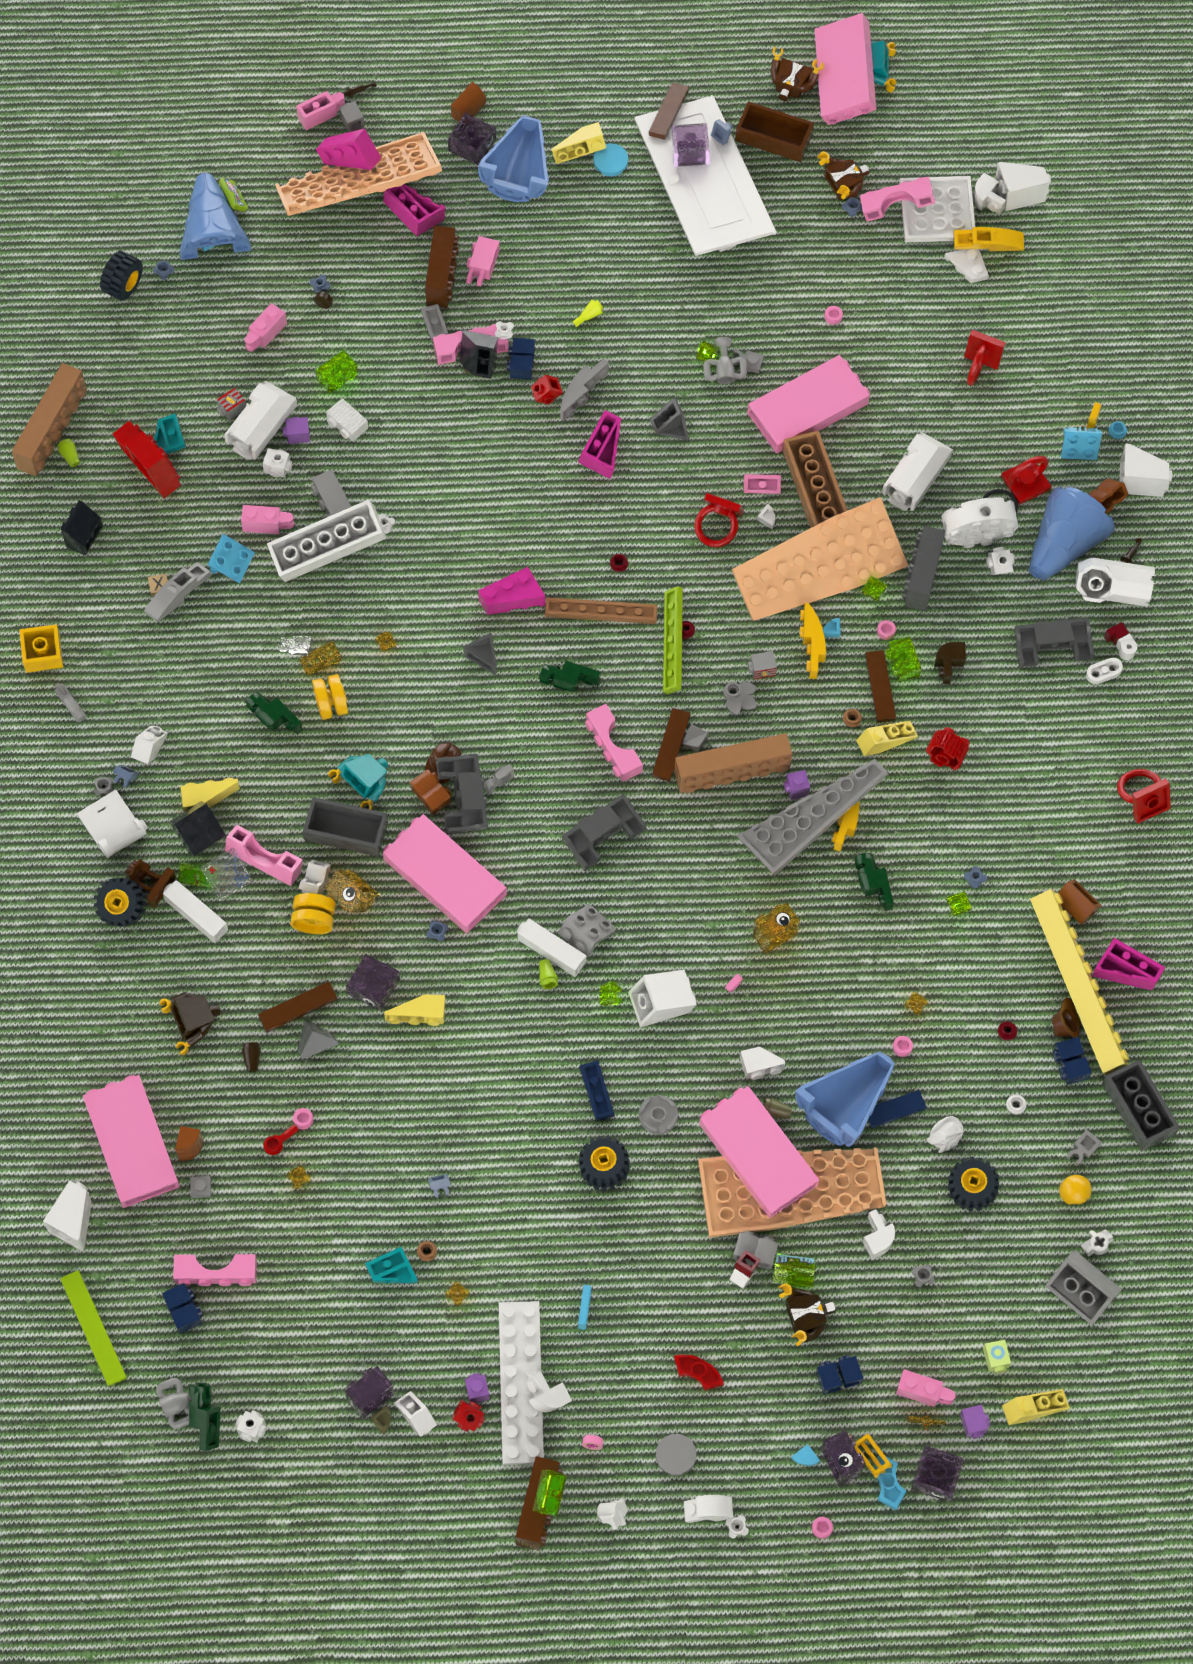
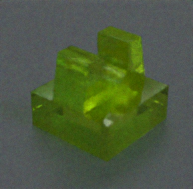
[696,340,719,366]
[862,576,887,602]
[946,891,972,917]
[600,981,622,1006]

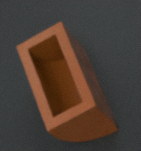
[451,81,487,126]
[1058,879,1102,924]
[175,1126,204,1161]

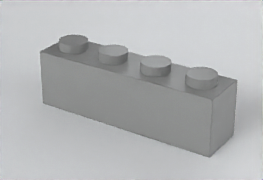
[311,470,351,518]

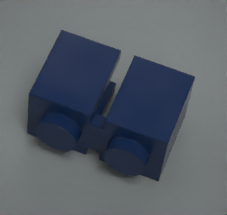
[507,337,535,380]
[1052,1037,1092,1085]
[162,1283,203,1334]
[816,1355,864,1395]

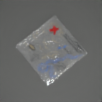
[200,848,253,901]

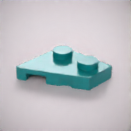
[154,413,186,454]
[365,1246,418,1284]

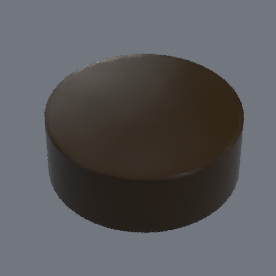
[314,292,333,309]

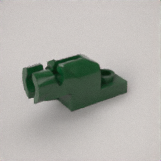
[539,660,601,692]
[245,692,303,735]
[854,853,894,911]
[188,1382,220,1451]

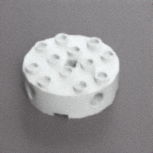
[941,498,1018,548]

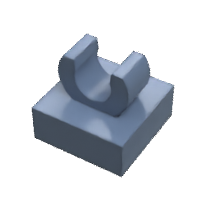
[710,119,733,145]
[113,765,139,788]
[428,1174,451,1198]

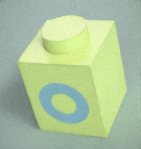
[983,1340,1011,1373]

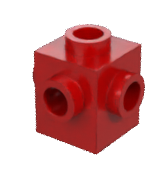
[531,375,563,404]
[451,1399,485,1432]

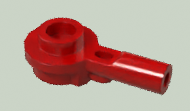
[263,1125,299,1155]

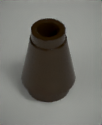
[241,1042,261,1072]

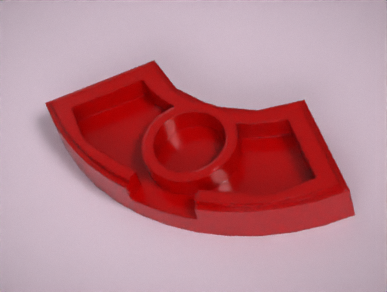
[674,1354,724,1391]

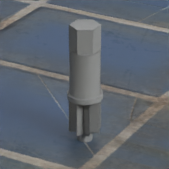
[54,683,86,722]

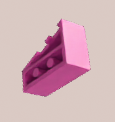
[316,128,382,170]
[383,184,446,237]
[578,410,621,479]
[478,567,545,615]
[1092,938,1165,991]

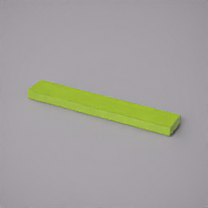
[663,586,683,695]
[60,1270,127,1387]

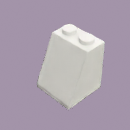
[995,162,1051,211]
[1119,443,1172,497]
[628,970,697,1027]
[43,1181,92,1252]

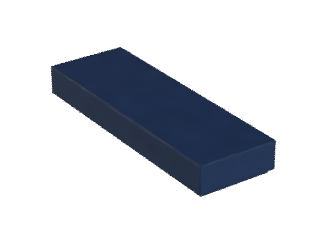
[579,1060,615,1122]
[868,1090,927,1129]

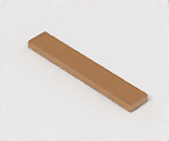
[545,597,658,624]

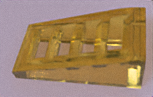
[299,641,341,676]

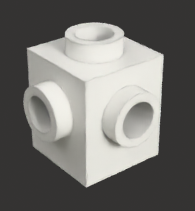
[263,448,292,478]
[986,547,1014,575]
[235,1410,267,1443]

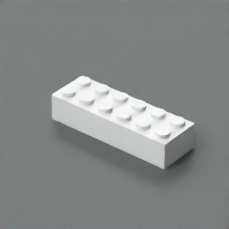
[267,500,387,582]

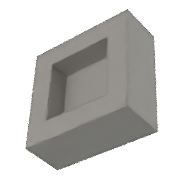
[190,1176,211,1198]

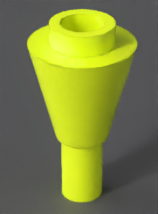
[572,299,603,327]

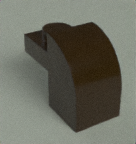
[934,642,966,684]

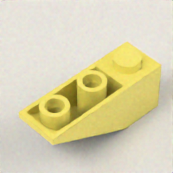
[552,122,606,164]
[856,721,918,756]
[181,778,240,812]
[384,994,445,1026]
[1002,1389,1070,1425]

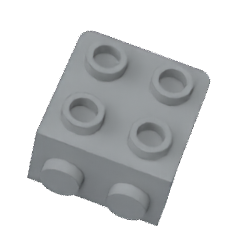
[558,905,616,958]

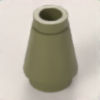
[763,1097,792,1119]

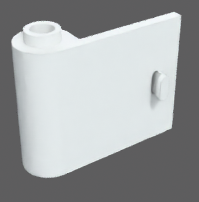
[77,790,148,858]

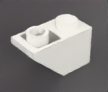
[131,726,168,764]
[740,1047,785,1080]

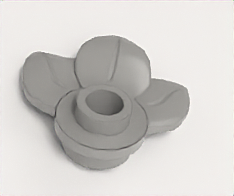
[724,682,757,715]

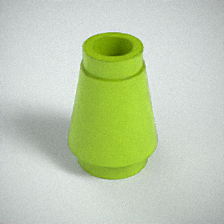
[57,439,80,467]
[539,959,559,989]

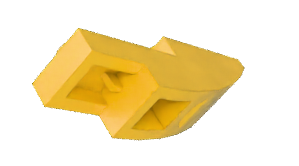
[953,227,1024,251]
[800,603,826,679]
[832,773,859,852]

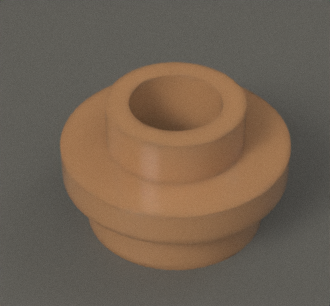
[843,709,862,727]
[417,1241,437,1261]

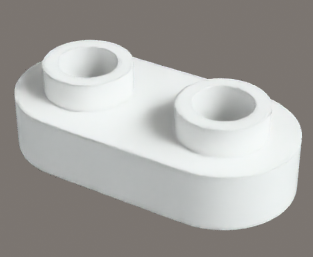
[1086,658,1123,684]

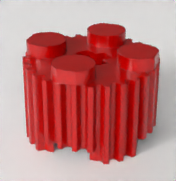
[925,727,970,771]

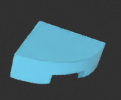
[823,618,840,637]
[791,1444,820,1466]

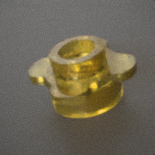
[375,632,397,652]
[904,992,928,1015]
[287,1166,311,1189]
[445,1282,470,1306]

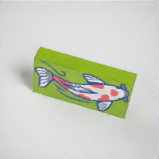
[219,178,248,212]

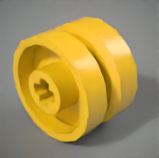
[312,674,348,720]
[290,893,336,934]

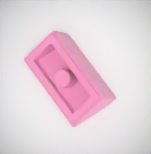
[744,474,781,494]

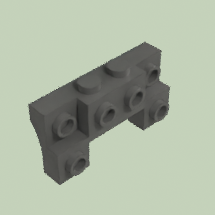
[1014,618,1094,667]
[436,754,488,834]
[562,794,646,871]

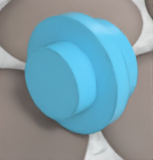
[1108,421,1127,439]

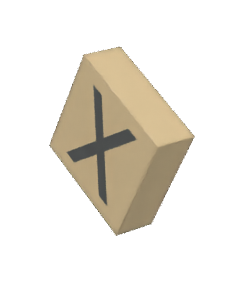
[148,574,168,596]

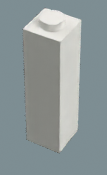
[163,880,228,943]
[517,918,586,977]

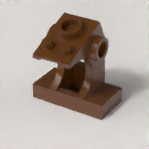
[125,859,176,909]

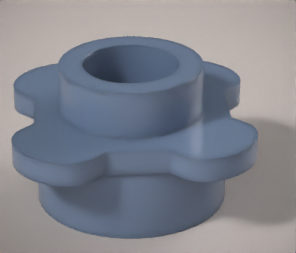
[842,198,863,217]
[153,261,175,280]
[310,275,330,293]
[964,866,987,888]
[426,921,448,942]

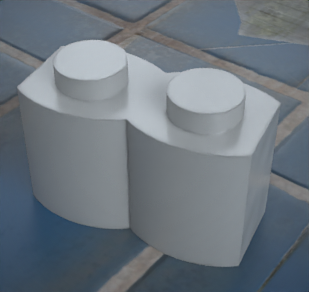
[732,1231,778,1270]

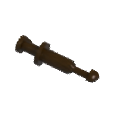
[337,82,377,98]
[1120,538,1142,564]

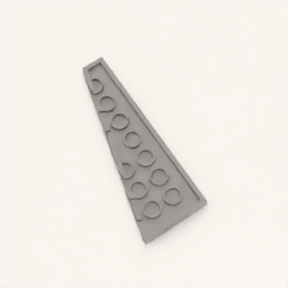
[736,759,888,876]

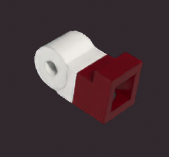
[1104,622,1137,660]
[730,1250,761,1289]

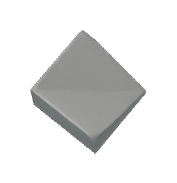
[682,725,708,753]

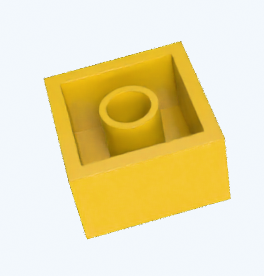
[19,624,64,673]

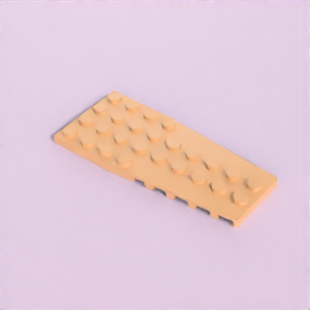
[276,132,442,216]
[732,497,908,621]
[698,1148,886,1238]

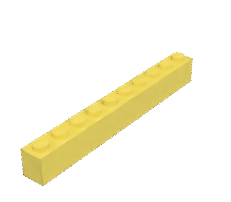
[1030,889,1129,1075]

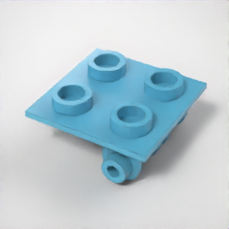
[1061,427,1102,460]
[208,534,255,583]

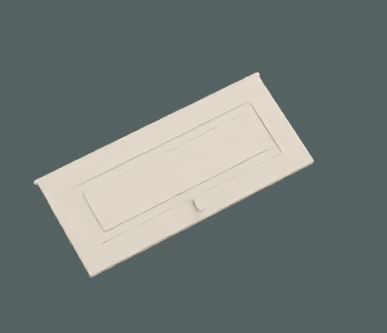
[634,95,777,256]

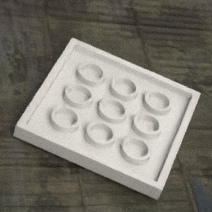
[899,176,975,243]

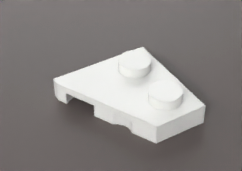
[945,249,989,283]

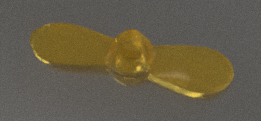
[907,1416,946,1430]

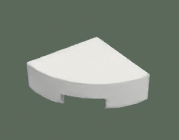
[757,504,775,529]

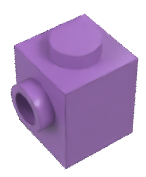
[283,417,310,444]
[784,770,810,800]
[465,1373,490,1403]
[960,1405,990,1439]

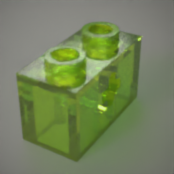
[315,350,358,393]
[885,636,921,682]

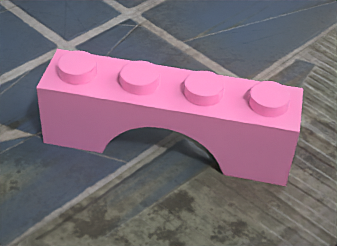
[860,176,936,222]
[433,324,509,365]
[585,704,643,782]
[225,825,303,886]
[173,1254,257,1287]

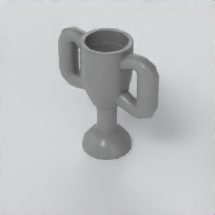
[703,337,747,384]
[156,1378,212,1429]

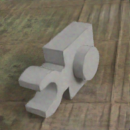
[731,350,764,374]
[484,764,514,793]
[1067,1129,1102,1166]

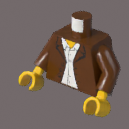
[770,46,824,101]
[817,151,869,201]

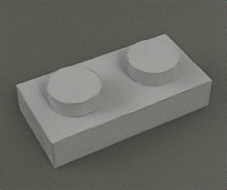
[421,304,448,342]

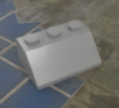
[1045,1250,1122,1325]

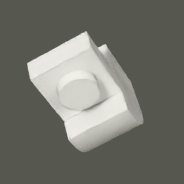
[973,173,1006,214]
[299,860,331,895]
[863,1209,895,1260]
[526,1371,572,1412]
[684,1495,733,1523]

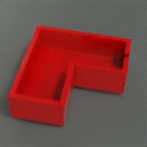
[112,420,181,499]

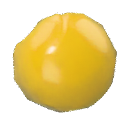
[1059,1175,1092,1205]

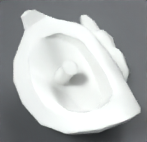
[926,1116,963,1153]

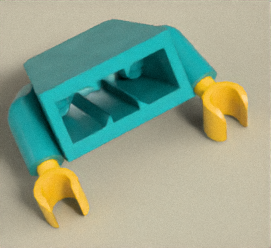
[871,40,896,92]
[328,754,388,810]

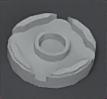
[639,1095,678,1134]
[656,1434,697,1476]

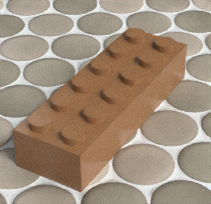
[12,363,87,477]
[782,430,848,528]
[674,733,792,793]

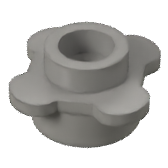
[94,777,114,796]
[912,1265,934,1287]

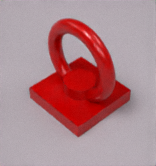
[964,330,1006,386]
[1001,456,1052,505]
[694,493,744,548]
[1117,769,1171,824]

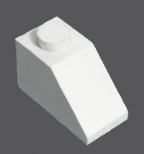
[394,1391,437,1437]

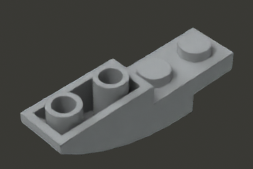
[560,358,609,421]
[144,562,211,622]

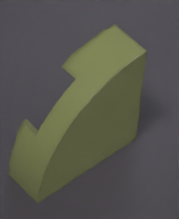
[370,1405,391,1435]

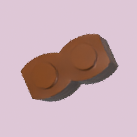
[1088,479,1128,514]
[409,769,452,815]

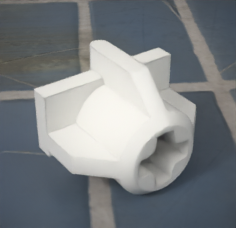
[1081,1229,1113,1257]
[597,1499,628,1530]

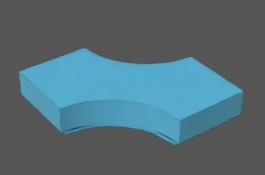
[870,1456,906,1510]

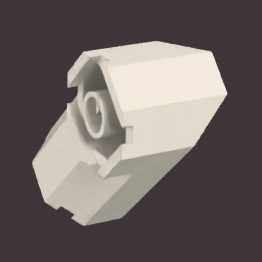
[224,381,297,459]
[882,432,953,511]
[1076,557,1155,607]

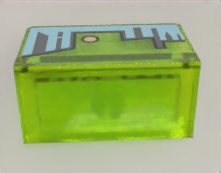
[773,1254,816,1288]

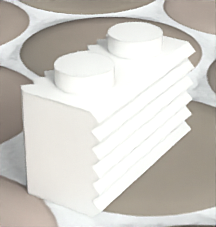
[326,398,368,442]

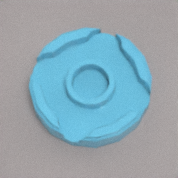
[593,143,628,177]

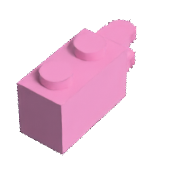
[296,91,345,130]
[466,236,500,287]
[244,303,287,352]
[241,505,295,534]
[896,1369,956,1407]

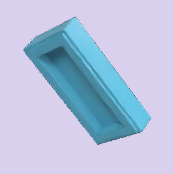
[578,1285,591,1330]

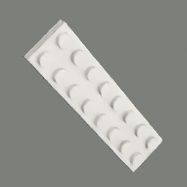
[499,1301,544,1465]

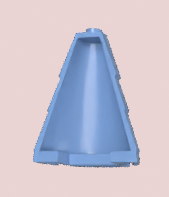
[478,115,549,202]
[180,173,252,260]
[1028,486,1115,581]
[795,1051,895,1147]

